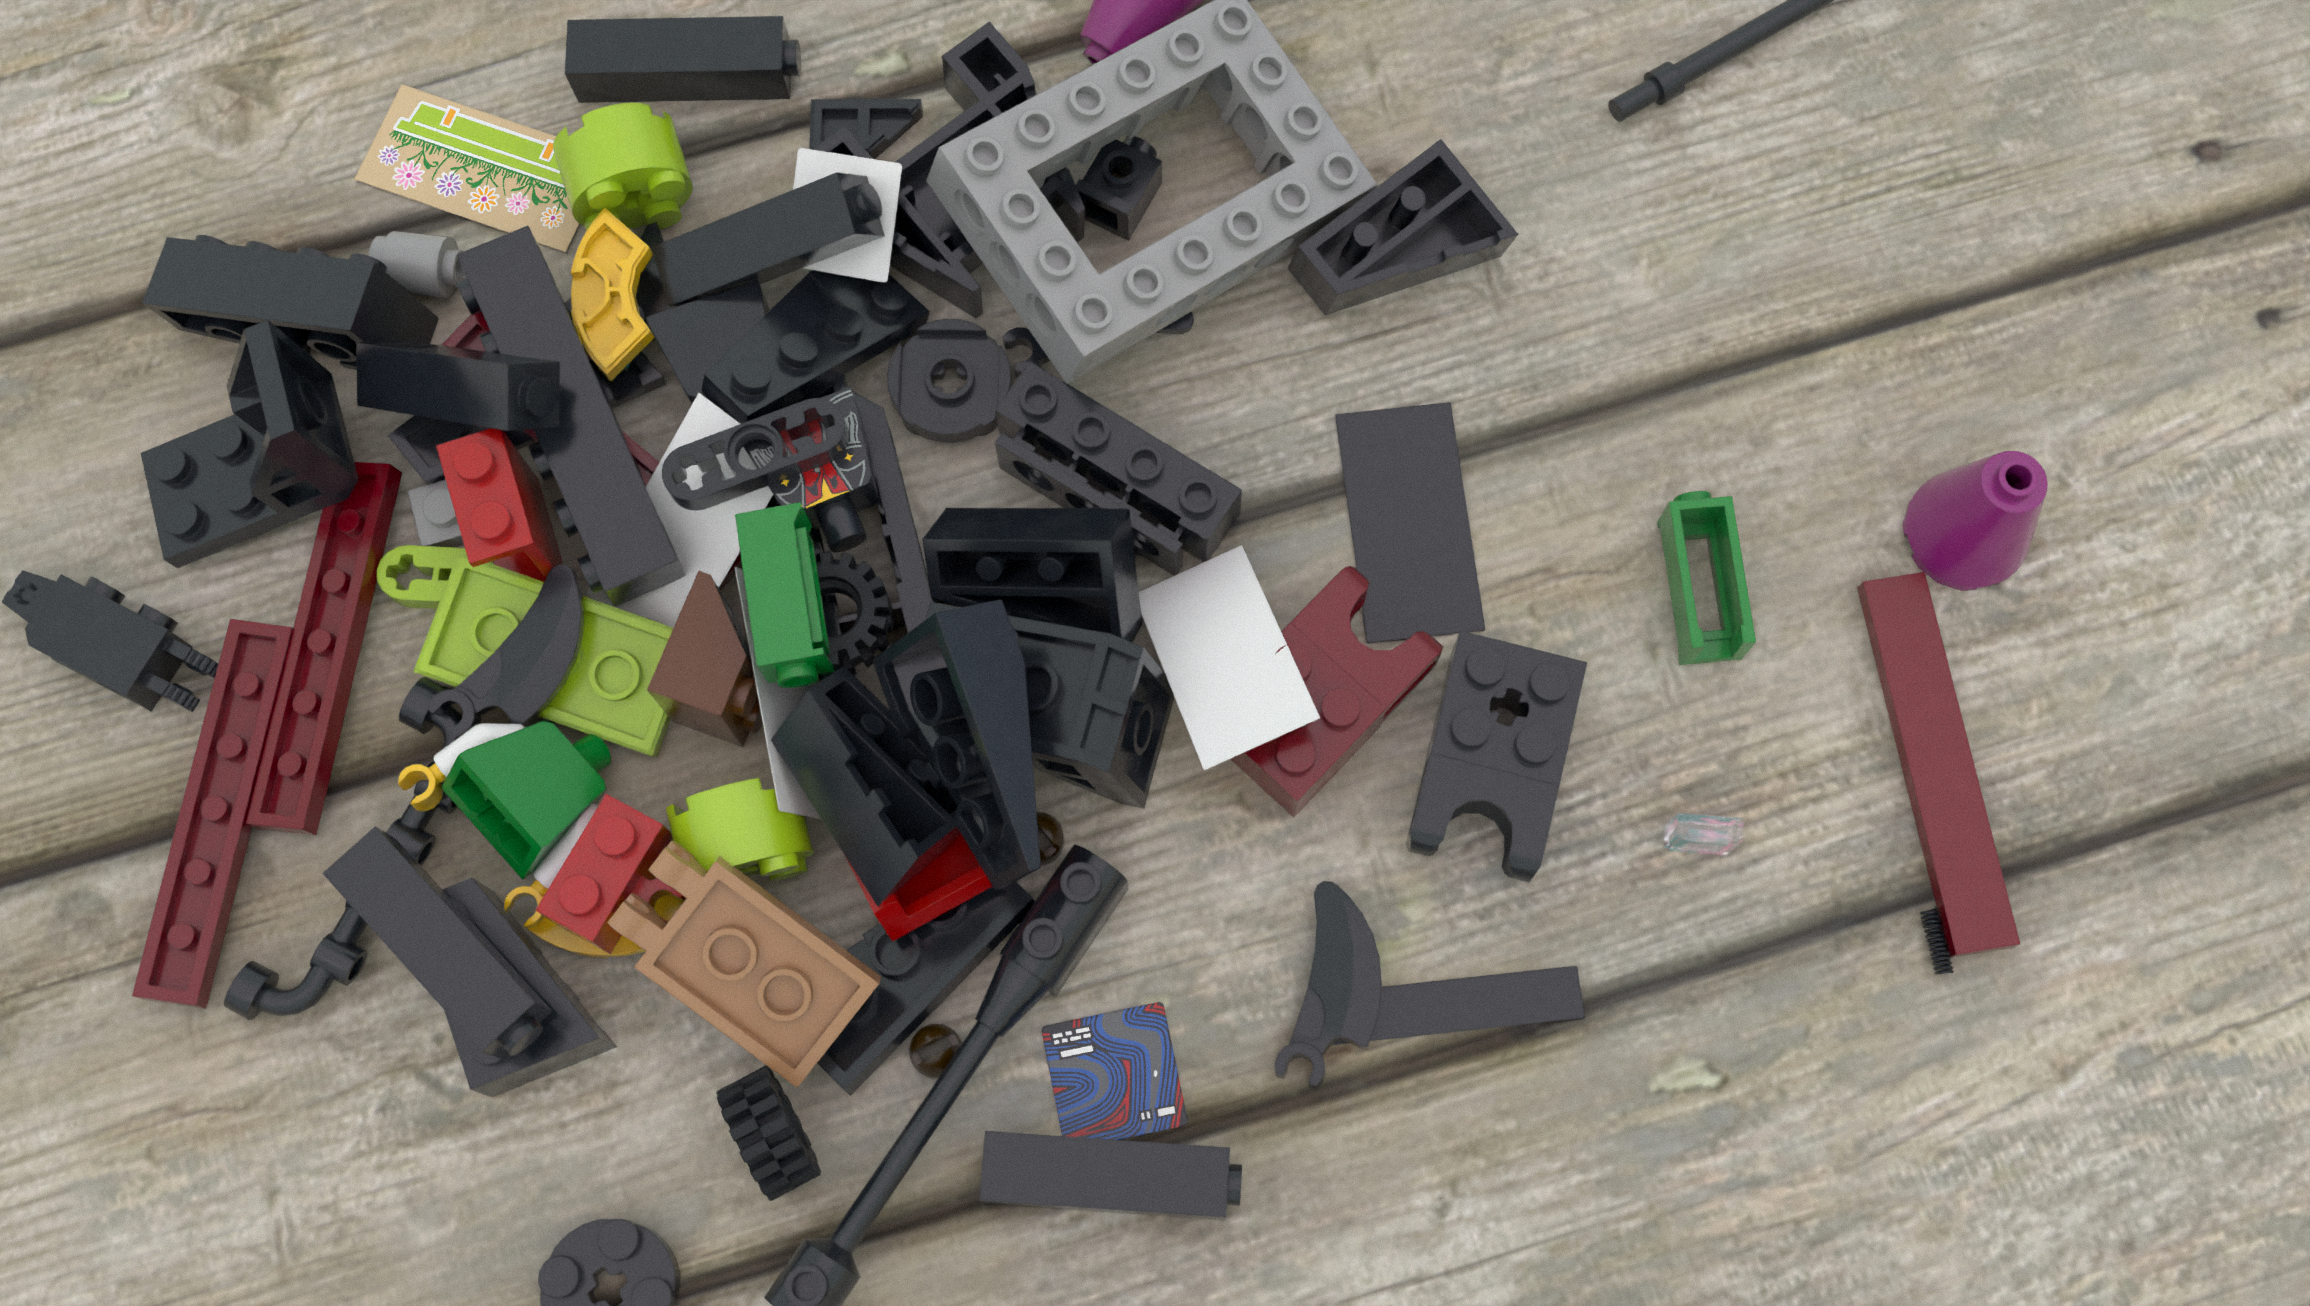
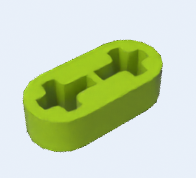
[377,545,493,609]

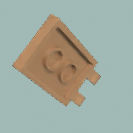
[607,840,882,1088]

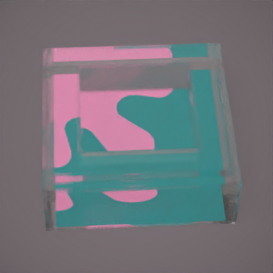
[1664,813,1744,855]

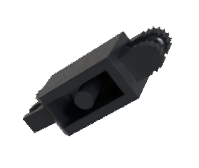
[2,570,218,712]

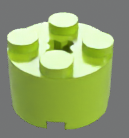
[553,103,693,231]
[665,778,814,881]

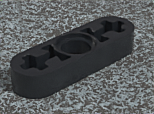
[662,398,849,511]

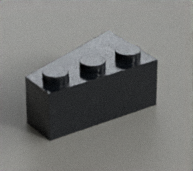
[1287,139,1518,315]
[922,508,1142,643]
[771,666,960,906]
[442,878,617,1098]

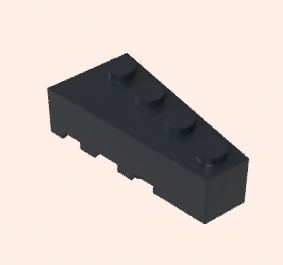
[142,235,439,370]

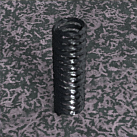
[1919,906,1954,975]

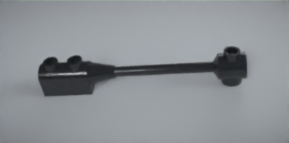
[764,844,1129,1306]

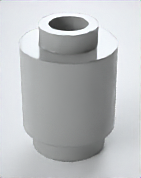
[368,231,466,298]

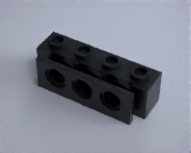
[995,361,1242,576]

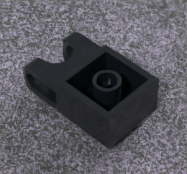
[1406,630,1587,883]

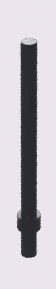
[1608,0,1834,122]

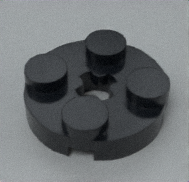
[887,319,1012,443]
[538,1219,681,1306]

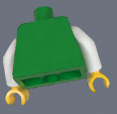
[398,721,611,928]

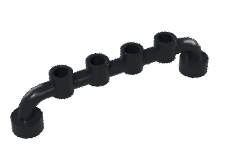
[224,677,462,1020]

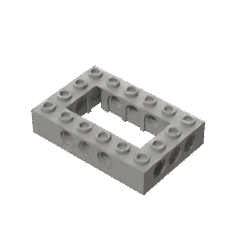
[926,0,1378,384]

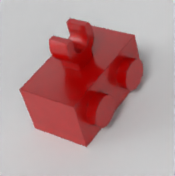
[535,794,687,954]

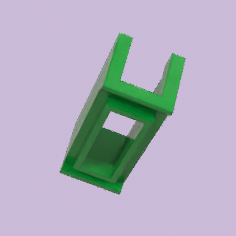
[1657,491,1756,665]
[735,502,834,688]

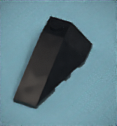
[872,599,1041,890]

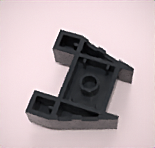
[812,21,1085,318]

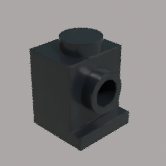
[1076,136,1162,241]

